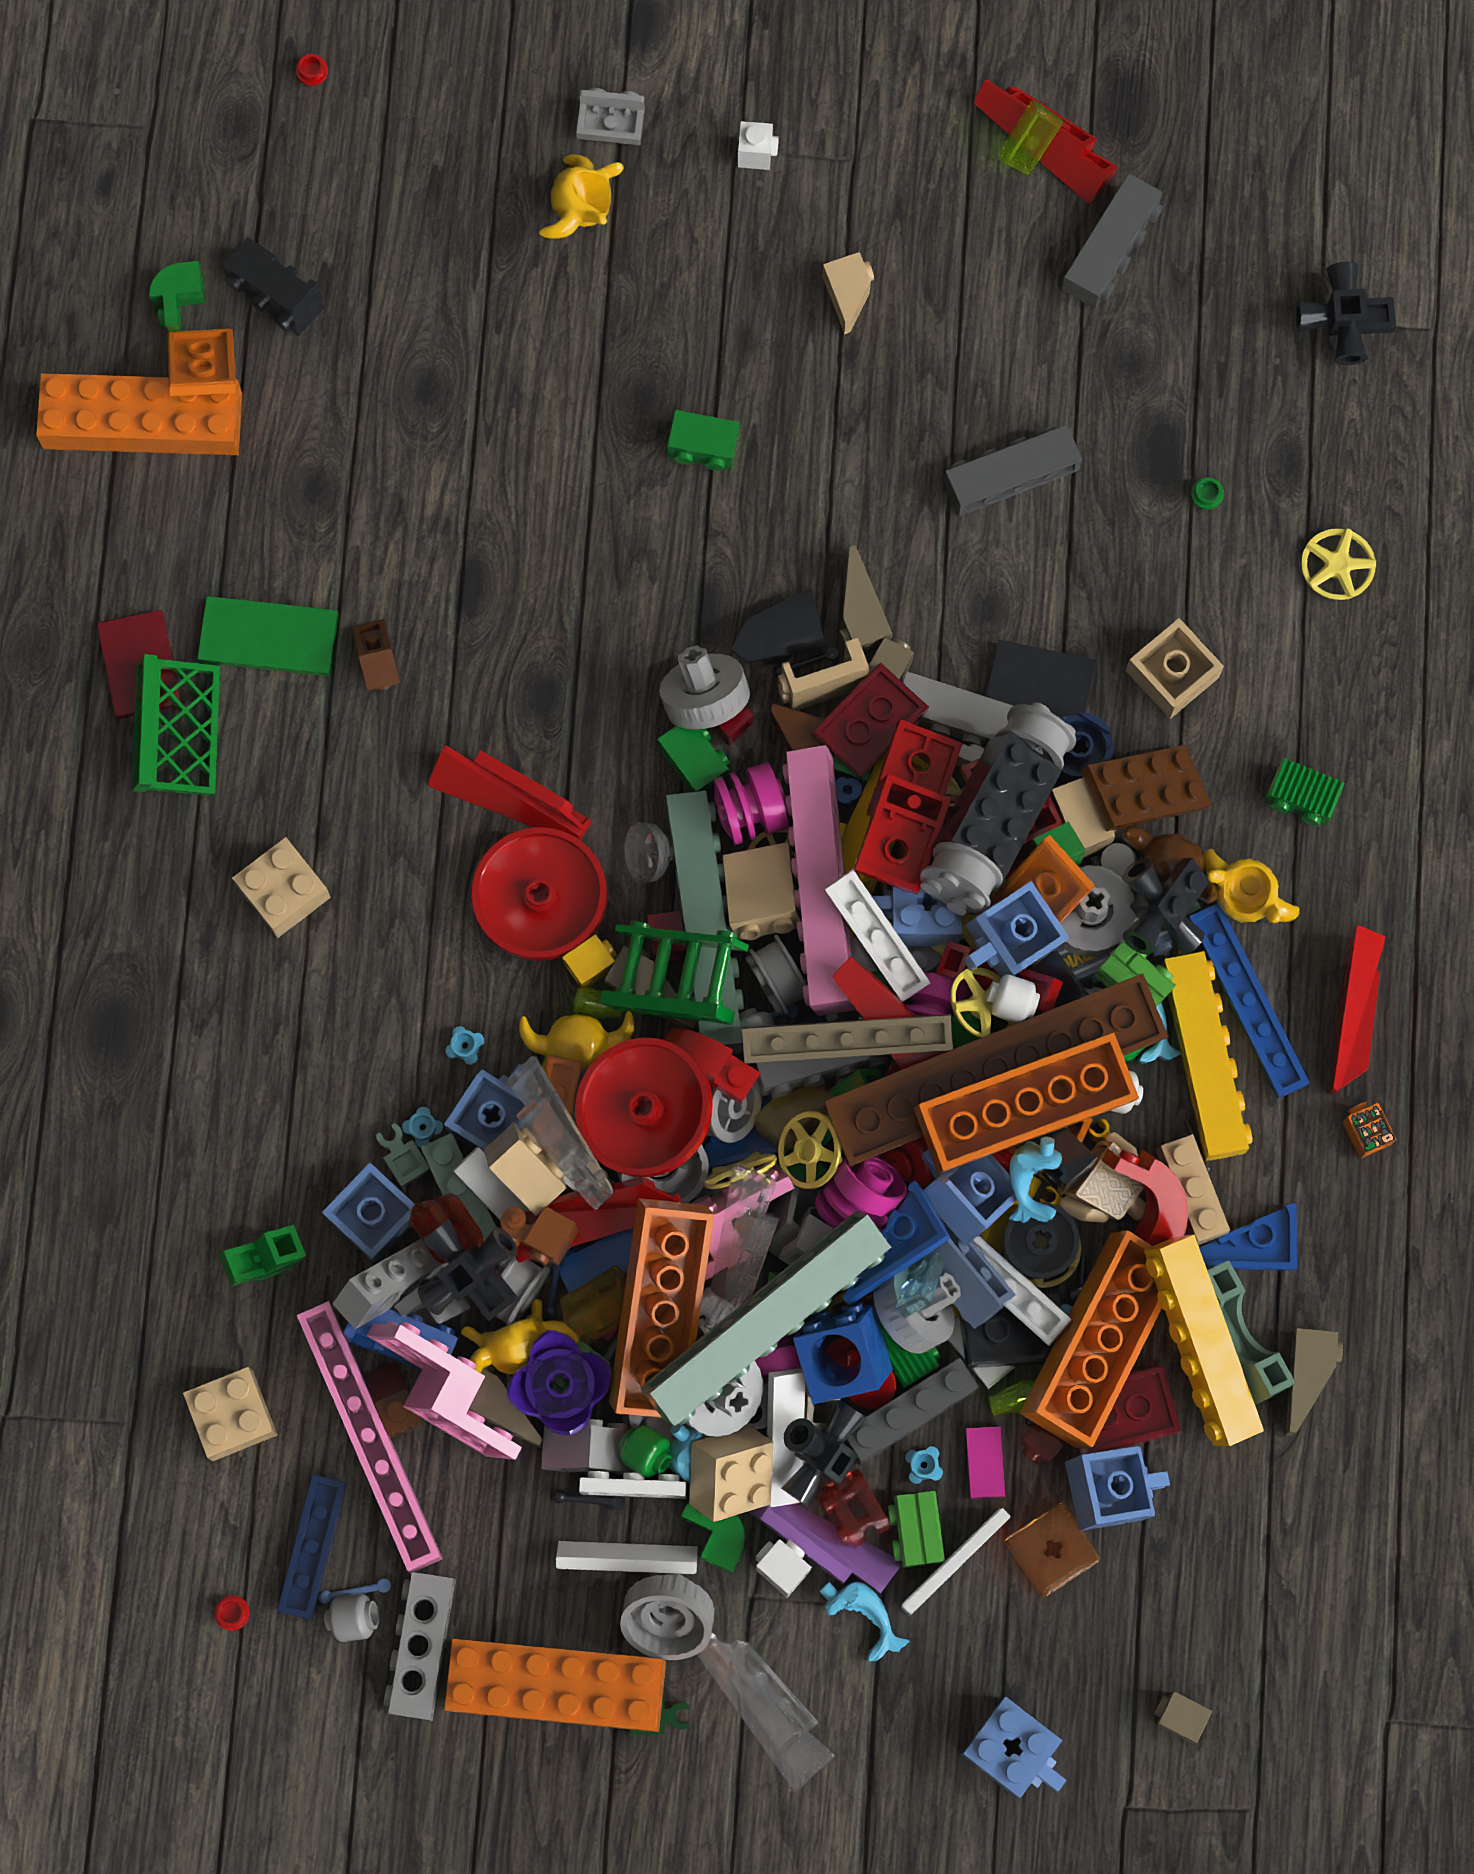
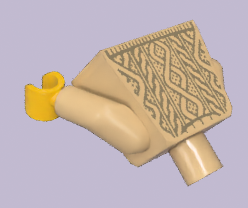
[1040,1119,1146,1223]

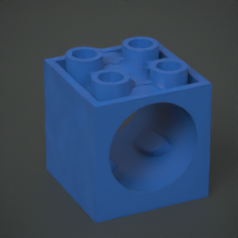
[793,1302,893,1404]

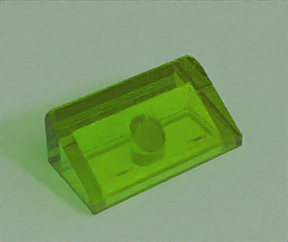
[999,100,1063,176]

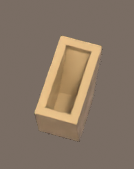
[822,252,874,334]

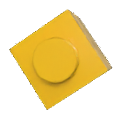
[562,934,617,991]

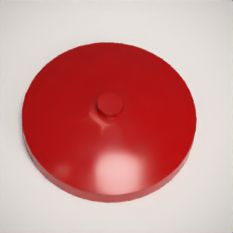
[472,827,607,961]
[575,1038,713,1177]

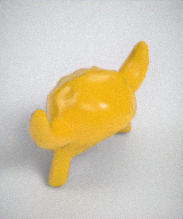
[539,154,624,239]
[1202,848,1300,923]
[519,1011,634,1085]
[461,1299,580,1374]

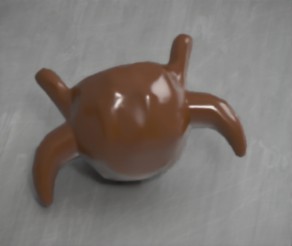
[1123,827,1218,904]

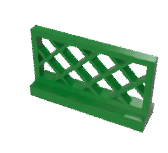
[131,654,220,796]

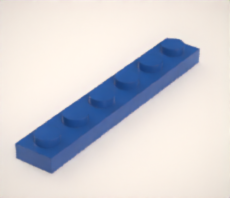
[1188,903,1310,1099]

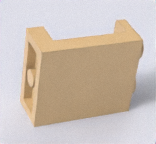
[777,638,869,711]
[723,842,802,940]

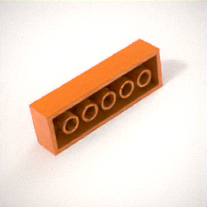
[36,373,242,455]
[913,1033,1139,1174]
[609,1198,715,1418]
[1020,1230,1162,1448]
[444,1639,666,1732]

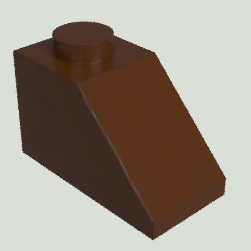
[352,619,400,691]
[770,704,824,751]
[364,1361,423,1439]

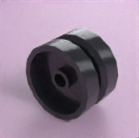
[1003,1203,1079,1279]

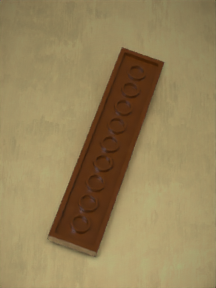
[823,973,1169,1166]

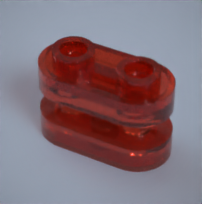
[410,1193,483,1264]
[818,1468,891,1549]

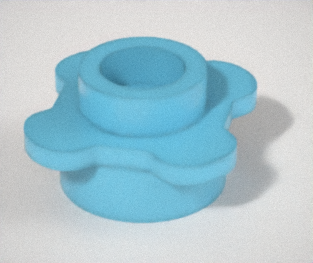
[446,1026,484,1065]
[402,1107,443,1148]
[905,1446,943,1484]

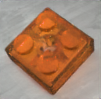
[1005,1502,1101,1598]

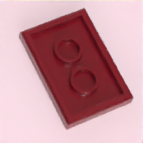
[97,610,182,720]
[811,662,929,780]
[1078,1365,1182,1455]

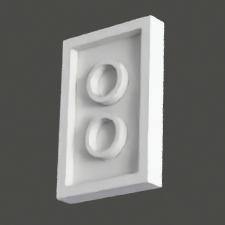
[579,1471,687,1499]

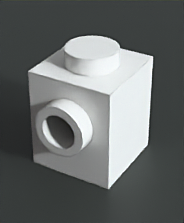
[738,121,779,170]

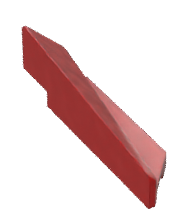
[974,80,1118,204]
[428,745,592,840]
[1329,925,1385,1095]
[833,956,944,1069]
[515,1177,681,1262]

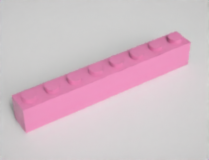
[783,745,857,1016]
[297,1301,443,1573]

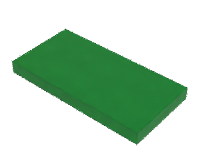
[198,596,339,677]

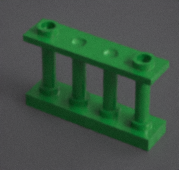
[599,921,749,1025]

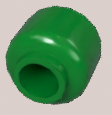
[619,1425,672,1478]

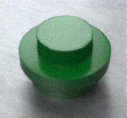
[1191,477,1224,510]

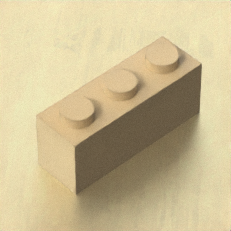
[1157,1134,1230,1246]

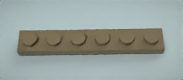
[742,1014,953,1063]

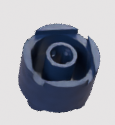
[1057,713,1113,785]

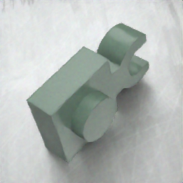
[376,1123,431,1188]

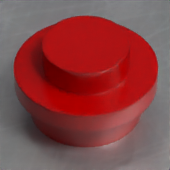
[296,54,328,86]
[214,1595,250,1631]

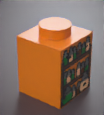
[1342,1102,1396,1159]

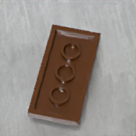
[1081,745,1211,832]

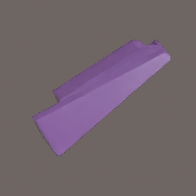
[747,1503,902,1595]

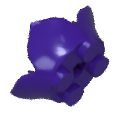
[507,1330,612,1436]

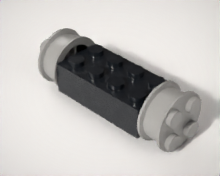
[920,702,1076,915]

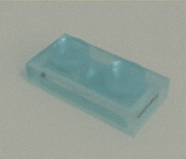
[895,1252,945,1318]

